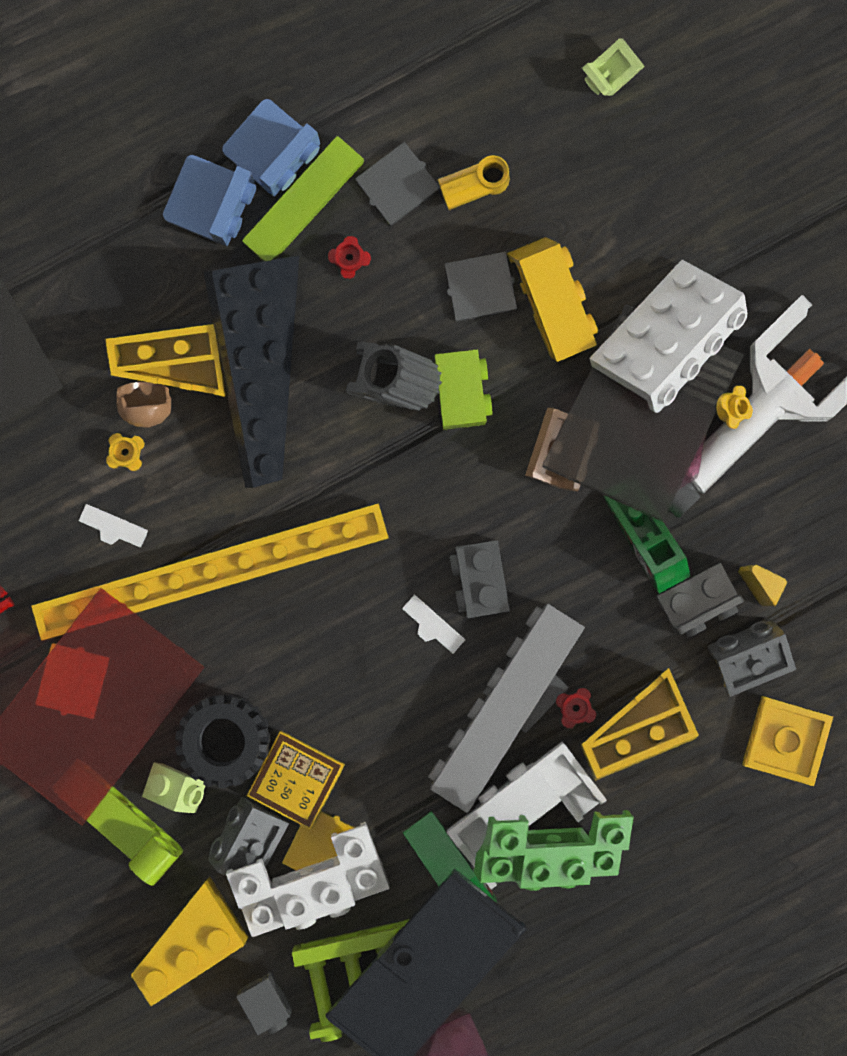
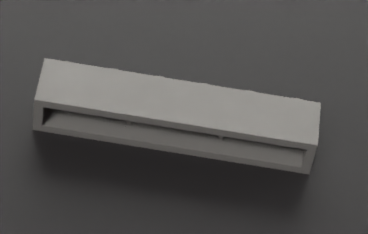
[428,604,585,813]

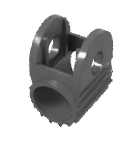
[345,342,442,411]

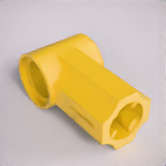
[438,155,510,210]

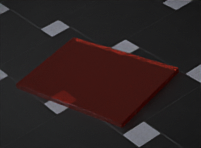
[0,588,205,826]

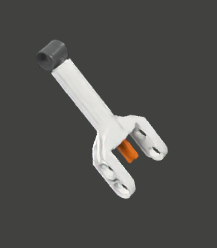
[652,295,847,519]

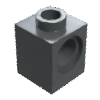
[236,971,293,1035]

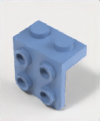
[223,99,320,197]
[163,155,256,247]

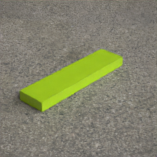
[242,135,364,261]

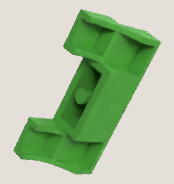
[474,810,633,891]

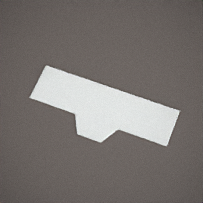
[79,504,148,548]
[402,595,465,653]

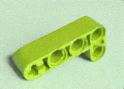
[53,759,183,886]

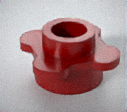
[328,236,371,279]
[556,688,596,728]

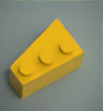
[105,324,227,397]
[131,876,248,1006]

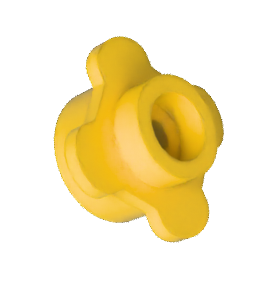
[716,386,753,429]
[106,433,145,471]

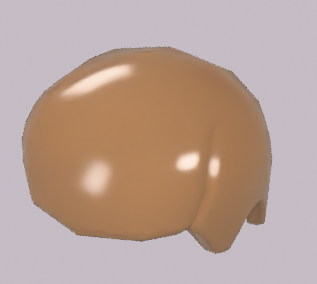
[117,382,171,428]

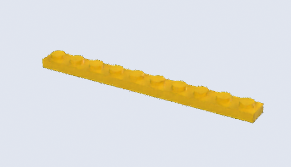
[31,504,389,641]

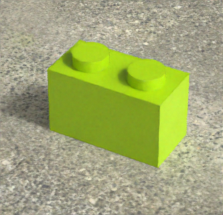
[435,349,492,430]

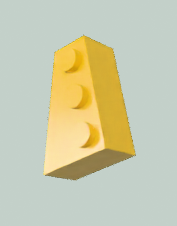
[507,237,598,362]
[581,668,699,781]

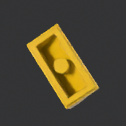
[738,565,787,606]

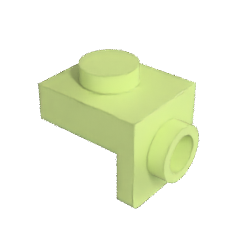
[582,38,645,96]
[142,762,205,813]

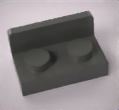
[449,540,510,618]
[655,563,744,638]
[707,619,796,697]
[208,797,289,876]

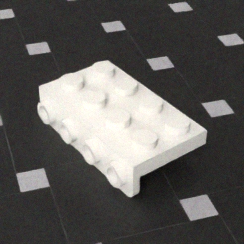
[589,260,747,413]

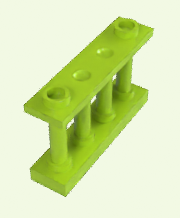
[292,919,410,1042]

